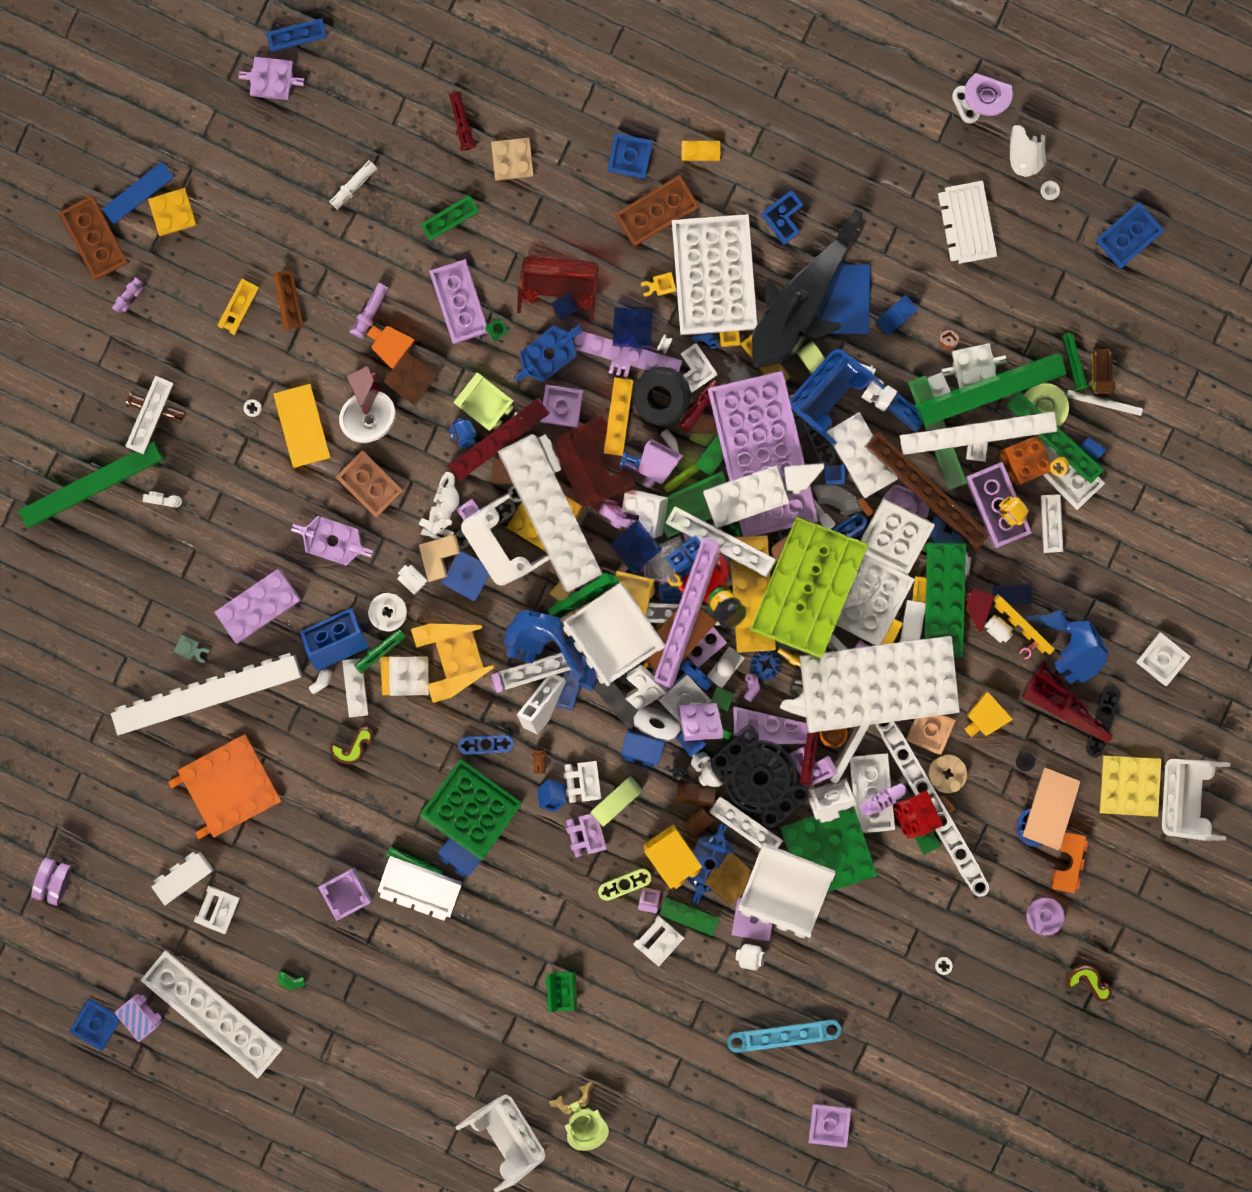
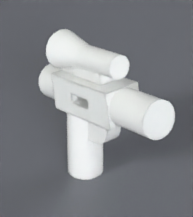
[419,507,454,540]

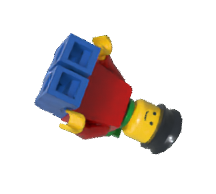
[666,535,747,628]

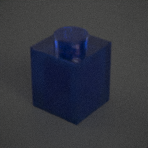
[551,292,579,320]

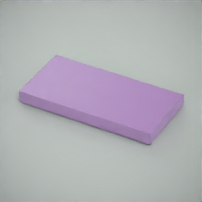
[429,259,489,344]

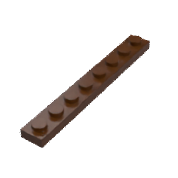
[864,431,989,550]

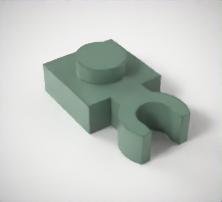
[174,635,210,663]

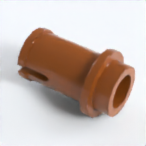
[532,750,547,774]

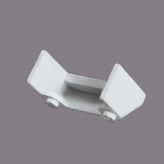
[461,493,549,585]
[1162,759,1230,840]
[456,1095,545,1192]

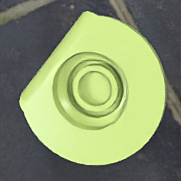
[1024,383,1069,427]

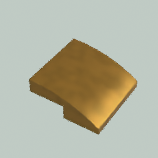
[704,853,752,905]

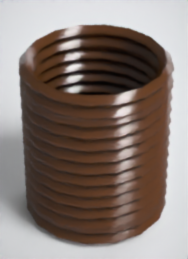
[684,807,715,838]

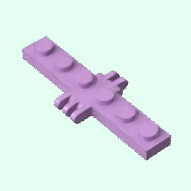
[571,328,682,378]

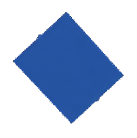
[821,265,870,335]

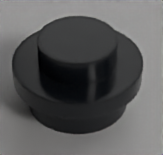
[1016,752,1035,772]

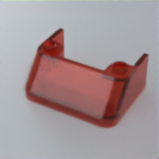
[517,256,599,321]

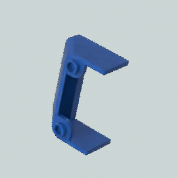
[790,349,885,446]

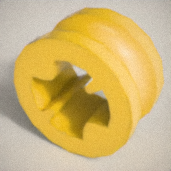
[1050,457,1069,476]

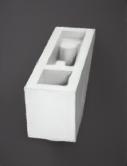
[517,675,566,735]

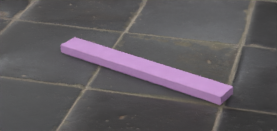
[654,537,722,688]

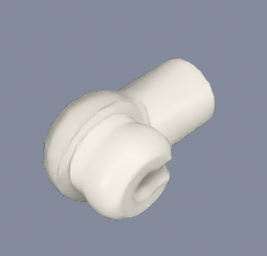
[661,429,679,453]
[309,668,332,694]

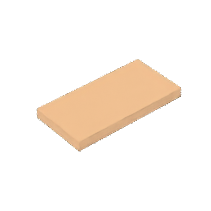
[1023,768,1081,850]

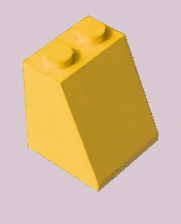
[642,824,702,889]

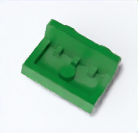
[545,972,578,1012]

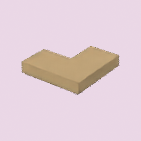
[419,535,460,582]

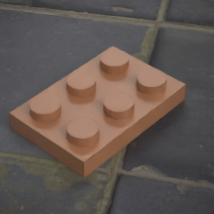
[336,450,403,518]

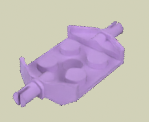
[291,516,374,566]

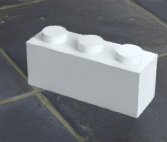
[152,852,214,905]

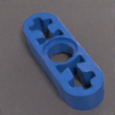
[458,735,514,755]

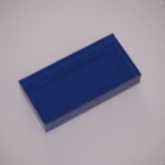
[992,584,1032,605]

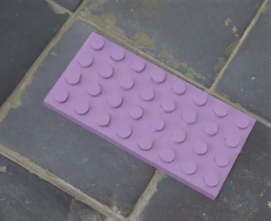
[708,371,819,537]

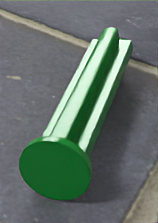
[1062,333,1090,391]

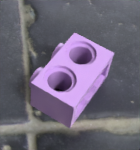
[688,627,727,667]

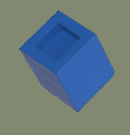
[824,465,845,485]
[537,779,566,813]

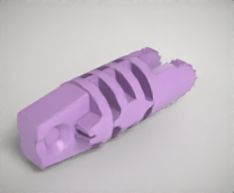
[860,784,907,817]

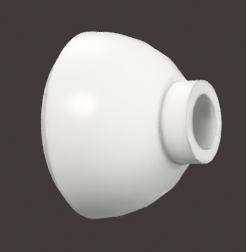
[699,761,724,787]

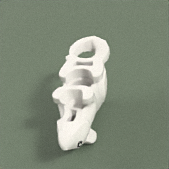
[430,472,460,534]

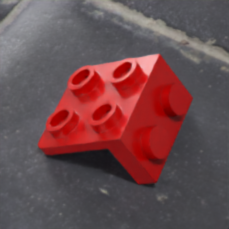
[893,790,943,839]

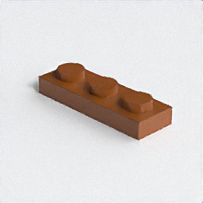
[273,271,304,330]

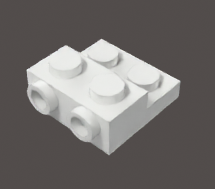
[809,778,856,823]

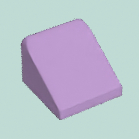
[638,887,661,913]

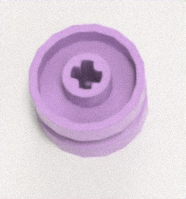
[31,858,72,906]

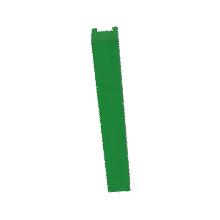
[914,353,1067,426]
[17,442,165,528]

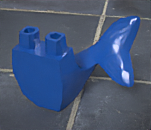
[504,610,584,677]
[1026,610,1108,684]

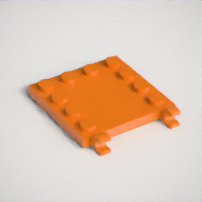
[168,734,282,839]

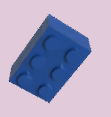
[621,730,664,767]

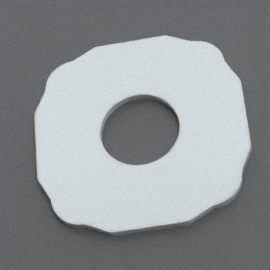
[634,706,681,742]

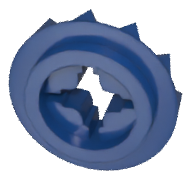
[751,651,781,680]

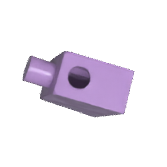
[638,439,683,488]

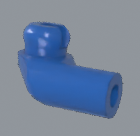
[691,333,719,349]

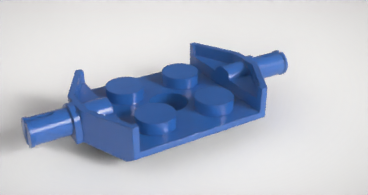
[514,325,583,383]
[686,823,735,904]

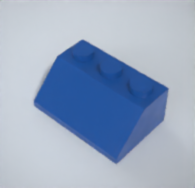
[300,608,369,671]

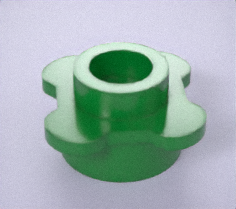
[485,318,507,341]

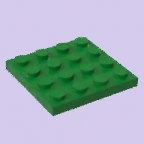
[419,759,522,861]
[780,806,878,892]

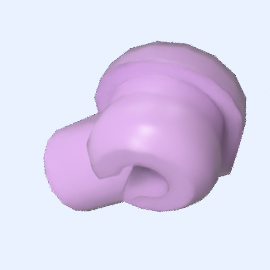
[743,673,760,702]

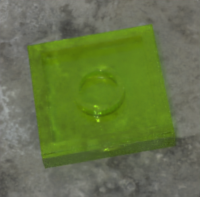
[664,464,699,494]

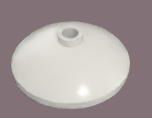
[339,392,396,443]

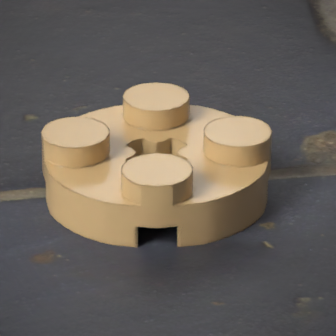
[928,755,967,793]

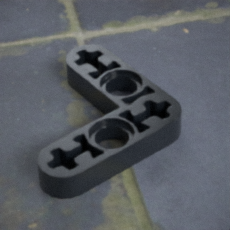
[795,417,835,466]

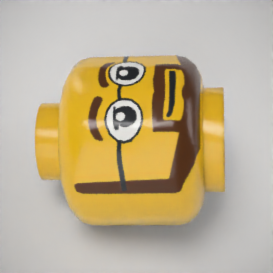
[999,496,1028,525]

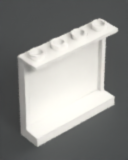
[563,582,665,686]
[738,843,835,938]

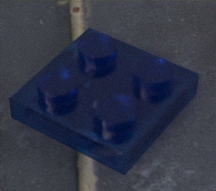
[612,307,653,349]

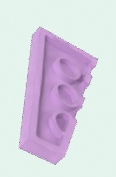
[733,706,808,745]

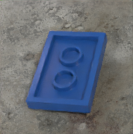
[1095,202,1164,269]

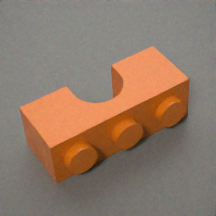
[1050,832,1088,893]

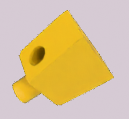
[964,692,1012,738]

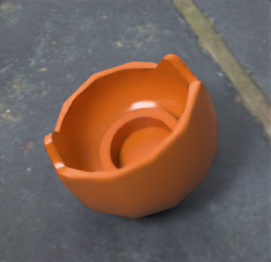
[819,728,848,748]

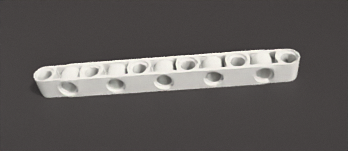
[875,722,989,897]

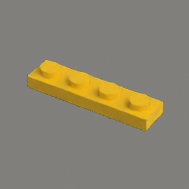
[604,377,633,456]
[993,594,1055,655]

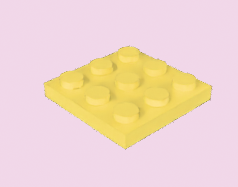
[1099,755,1161,817]

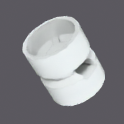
[862,380,897,412]

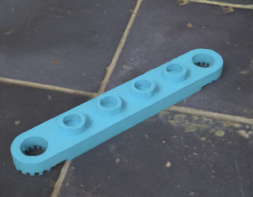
[727,1020,841,1053]

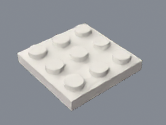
[860,498,935,575]

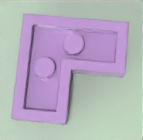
[790,746,838,788]

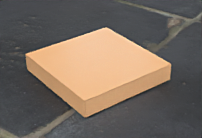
[906,715,956,755]

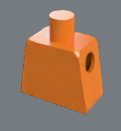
[367,326,416,369]

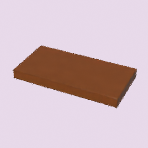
[614,175,700,247]
[59,195,129,281]
[644,607,717,671]

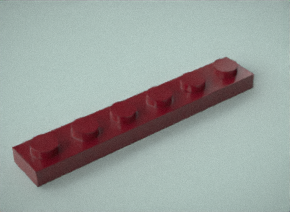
[447,398,550,481]

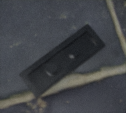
[594,682,638,730]

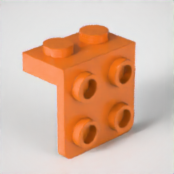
[998,436,1051,487]

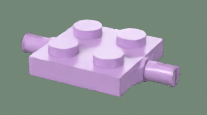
[239,57,305,100]

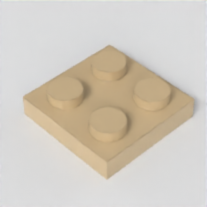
[491,138,534,181]

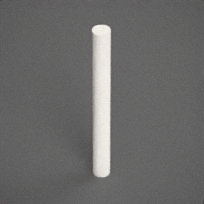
[1066,390,1143,416]

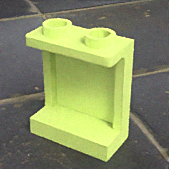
[453,373,514,432]

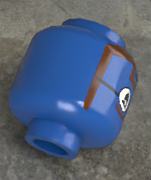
[449,418,477,448]

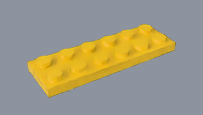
[730,535,776,653]

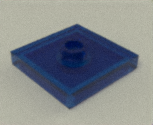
[610,520,662,574]

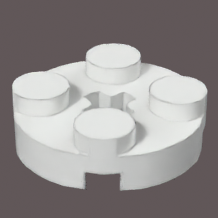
[368,593,407,631]

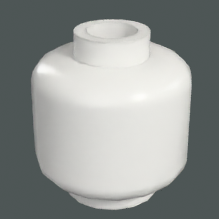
[736,944,765,971]

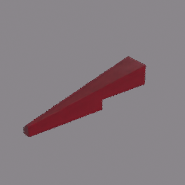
[1021,661,1113,743]

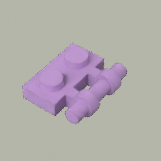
[112,277,144,314]
[566,814,607,857]

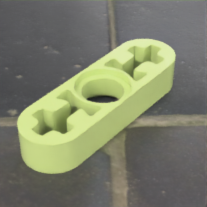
[598,868,651,901]

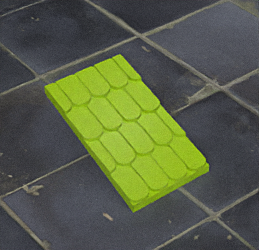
[750,516,869,659]

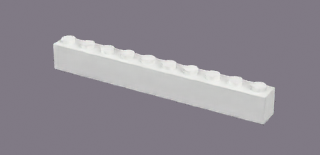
[111,653,302,735]

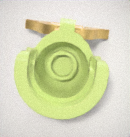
[549,1082,609,1151]

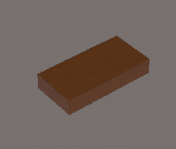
[676,781,716,807]

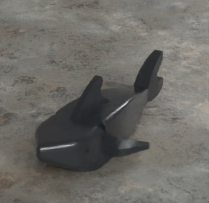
[752,209,866,368]

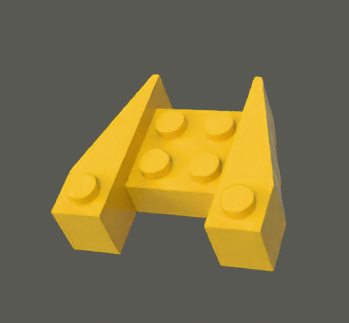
[411,623,495,703]

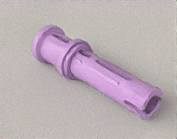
[349,283,389,340]

